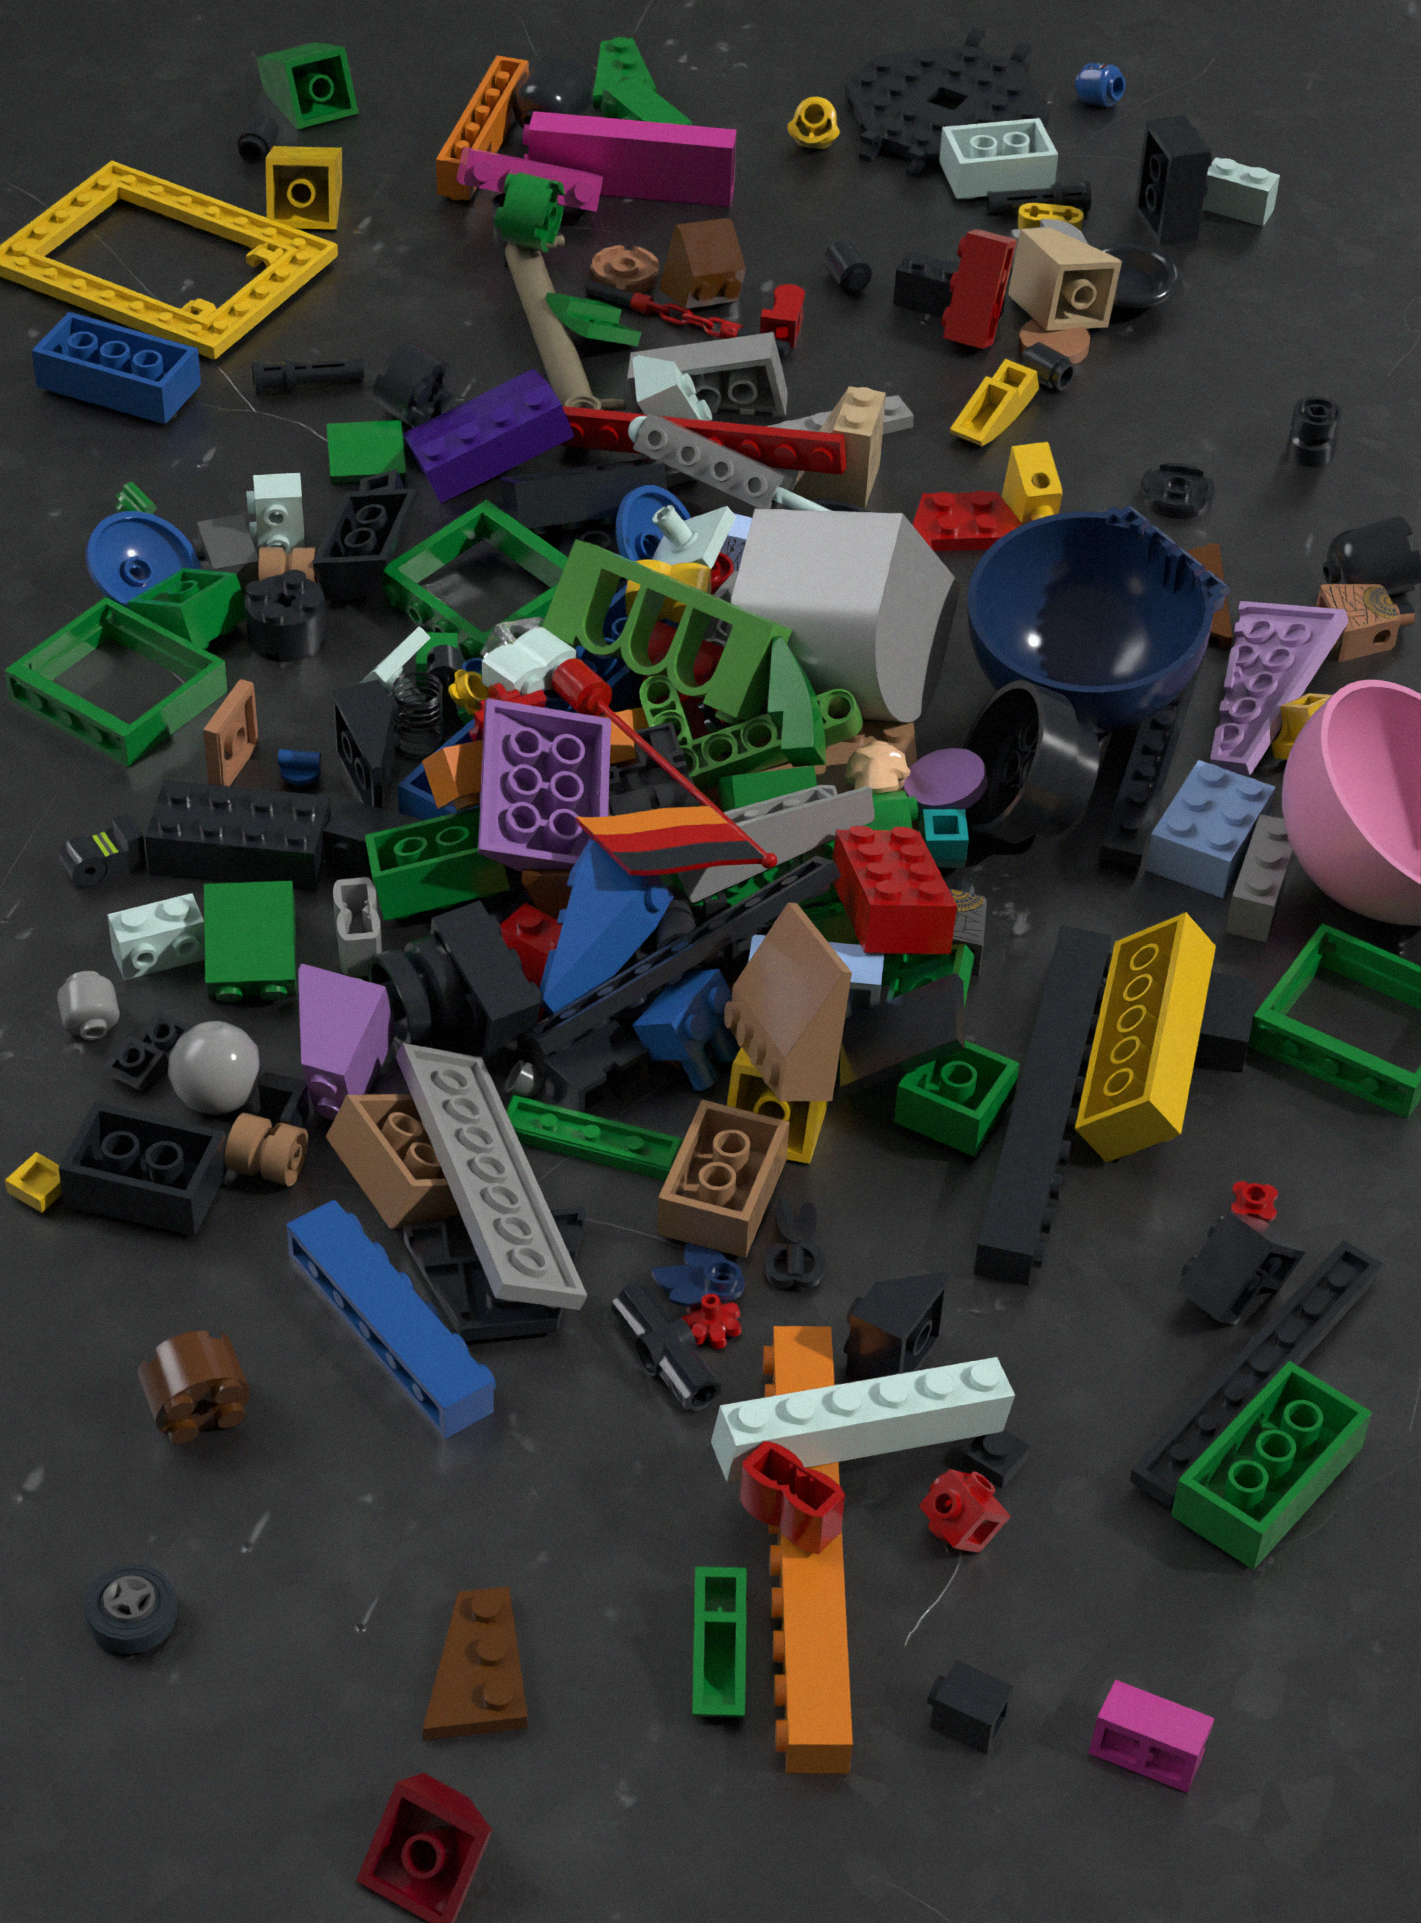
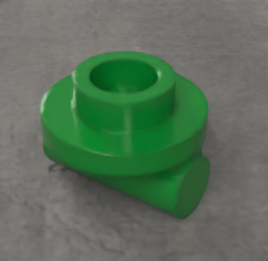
[115,482,156,515]

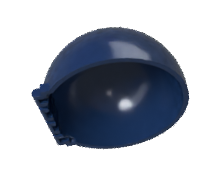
[967,505,1231,733]

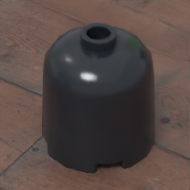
[512,54,593,130]
[1323,515,1421,596]

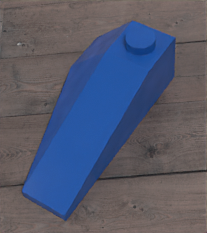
[539,840,674,1016]

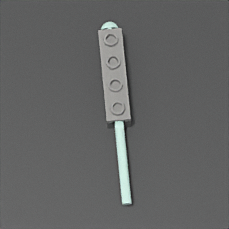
[628,414,831,511]

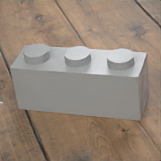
[1225,814,1295,943]

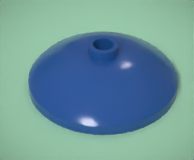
[616,485,691,562]
[86,511,200,611]

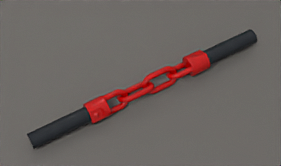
[585,280,790,357]

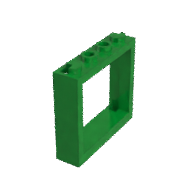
[381,500,568,661]
[5,597,228,767]
[1248,923,1421,1119]

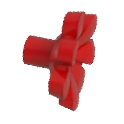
[681,1293,742,1349]

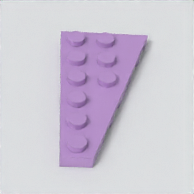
[1210,601,1349,776]

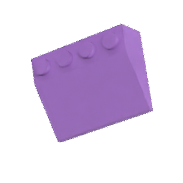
[478,698,611,872]

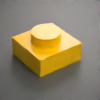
[5,1152,62,1213]

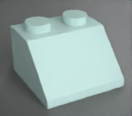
[632,355,712,421]

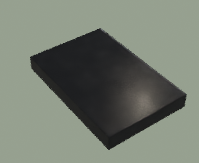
[840,972,965,1096]

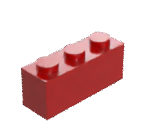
[941,229,1017,349]

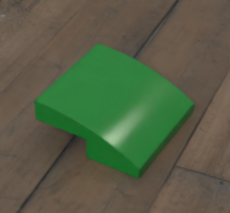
[545,292,641,346]
[327,420,406,484]

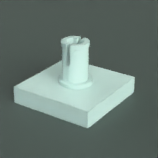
[652,505,736,569]
[359,626,430,714]

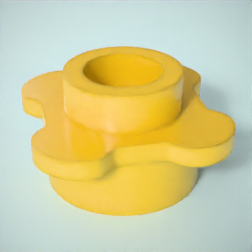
[448,669,489,716]

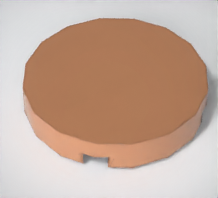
[590,245,659,294]
[1019,319,1090,364]

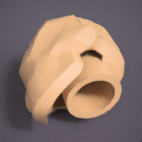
[844,741,911,794]

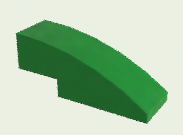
[768,636,826,767]
[692,1566,747,1718]

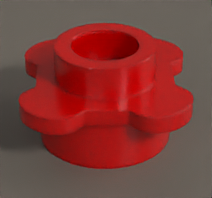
[1231,1181,1278,1222]

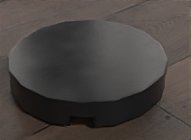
[1140,463,1215,519]

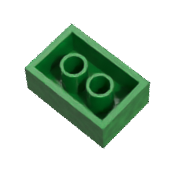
[365,807,510,921]

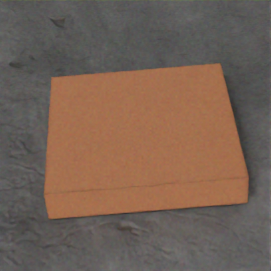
[203,679,259,786]

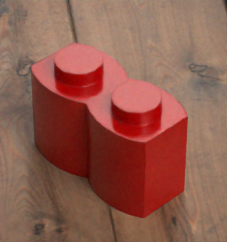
[740,1441,845,1554]

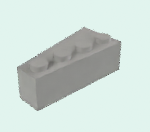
[627,332,788,417]

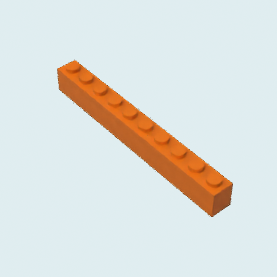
[763,1326,853,1774]

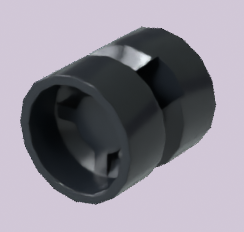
[1286,397,1342,467]

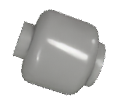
[57,971,120,1040]

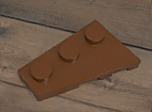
[423,1586,528,1741]

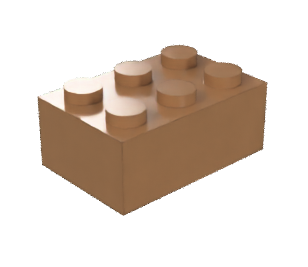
[657,1100,789,1258]

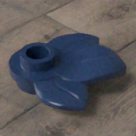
[652,1243,745,1307]

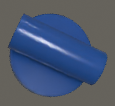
[278,749,322,786]

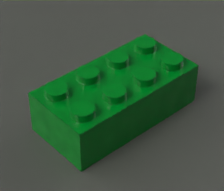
[1171,1361,1372,1570]

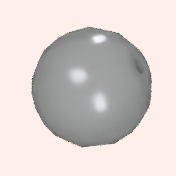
[168,1021,263,1115]

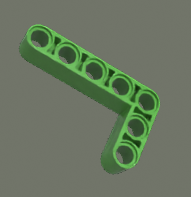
[639,674,863,792]

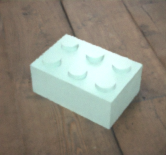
[939,118,1058,199]

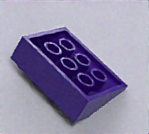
[402,369,574,504]

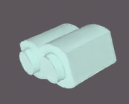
[482,627,576,696]

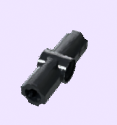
[612,1282,721,1412]

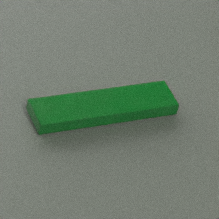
[506,1095,684,1181]

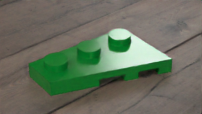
[593,37,657,107]

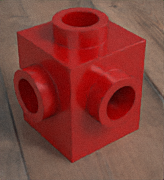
[918,1469,1011,1553]

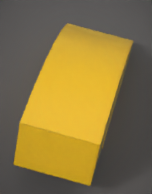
[950,359,1039,446]

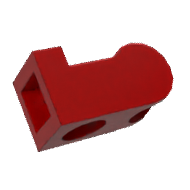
[760,284,805,348]

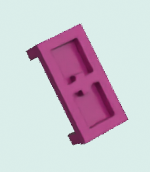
[1088,1680,1215,1793]

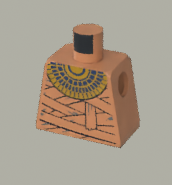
[1316,584,1415,662]

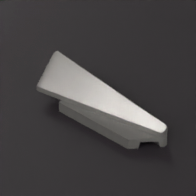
[677,785,875,902]

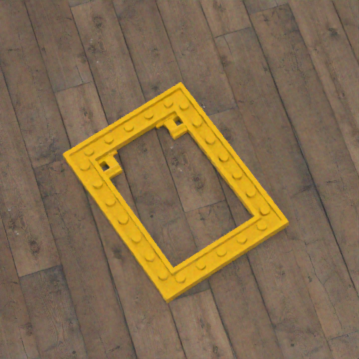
[0,161,338,360]

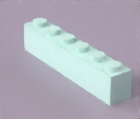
[711,1357,1015,1482]

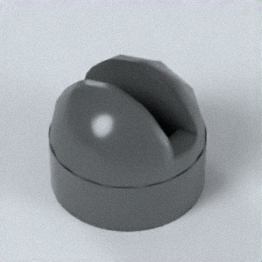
[505,1060,543,1099]

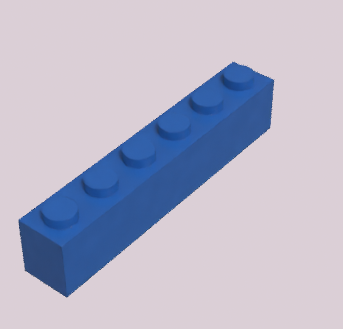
[286,1199,496,1439]

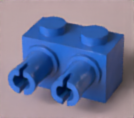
[632,969,741,1091]

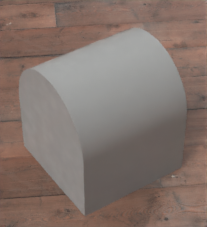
[727,509,961,722]

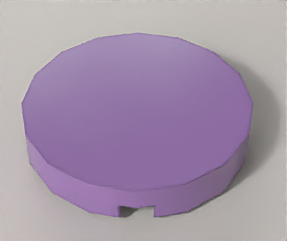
[904,748,988,813]

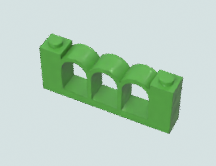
[542,539,792,725]

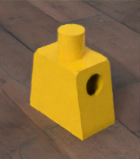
[1002,442,1063,524]

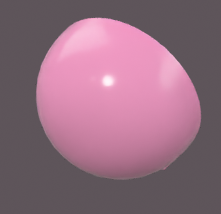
[1282,680,1421,926]

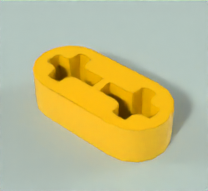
[1017,203,1084,231]

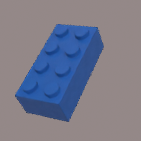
[31,312,201,424]

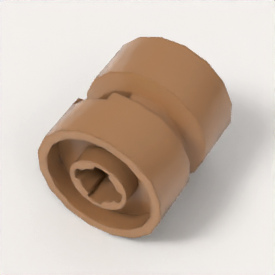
[259,547,317,584]
[225,1113,308,1186]

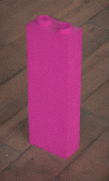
[523,111,736,207]

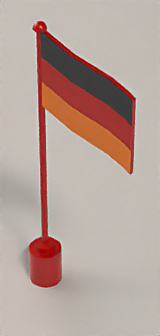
[551,658,777,876]

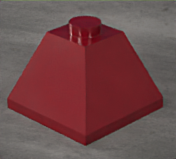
[356,1773,493,1923]

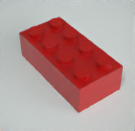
[832,826,957,954]

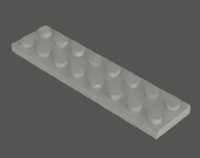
[396,1043,587,1310]

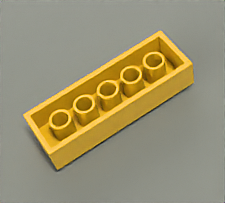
[1075,912,1216,1163]

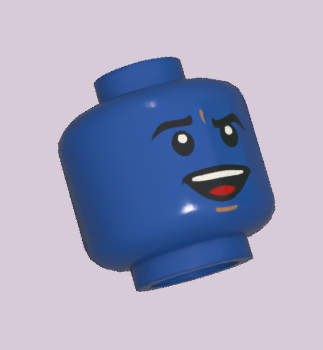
[1075,62,1125,108]

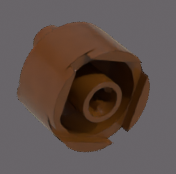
[137,1330,250,1444]

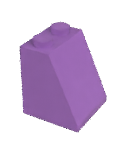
[298,964,396,1120]

